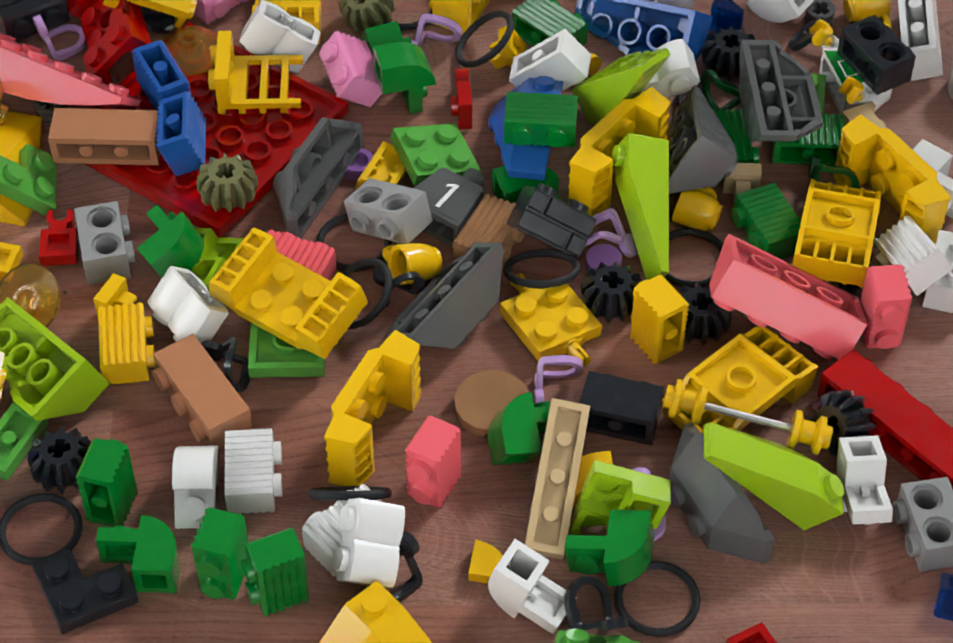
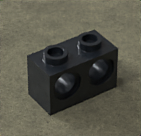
[837,15,916,95]

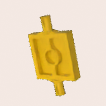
[499,273,602,367]

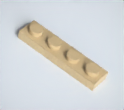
[524,398,590,560]

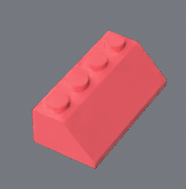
[709,234,867,360]

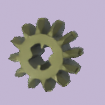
[338,0,396,34]
[196,153,258,213]

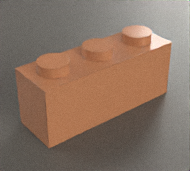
[48,108,160,165]
[152,334,253,450]

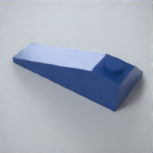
[574,0,713,61]
[488,76,563,181]

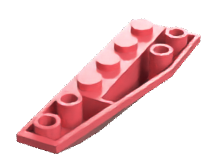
[0,33,141,109]

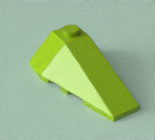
[571,48,671,125]
[611,133,669,280]
[0,297,111,421]
[704,422,844,531]

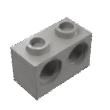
[344,178,433,244]
[74,201,136,285]
[893,477,953,572]

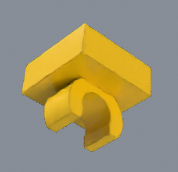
[489,25,527,69]
[93,273,137,318]

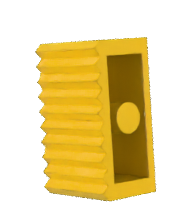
[630,275,690,364]
[98,302,156,385]

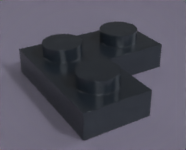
[31,548,139,634]

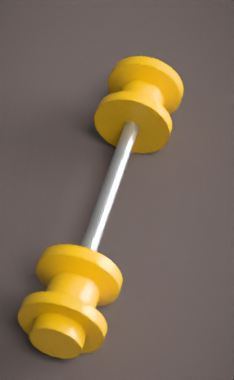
[662,379,833,455]

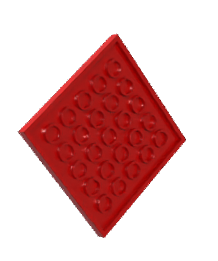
[85,22,349,238]

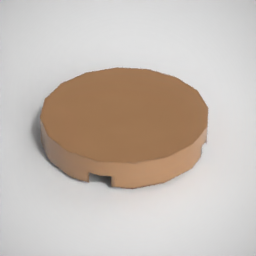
[454,370,529,437]

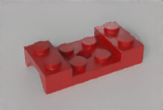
[66,0,152,85]

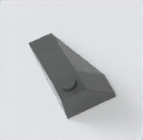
[668,85,738,194]

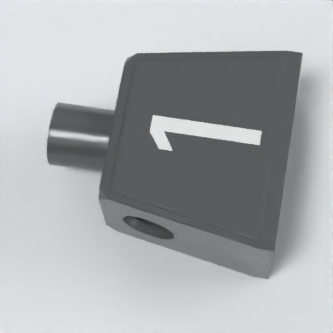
[414,168,484,247]

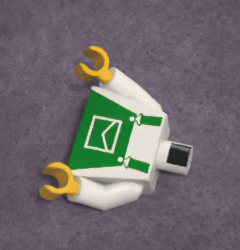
[809,19,892,115]

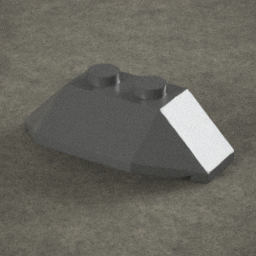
[739,40,823,142]
[273,117,365,239]
[386,242,504,349]
[669,422,775,564]

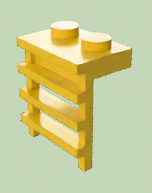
[208,31,303,114]

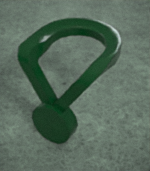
[701,70,741,111]
[808,155,860,189]

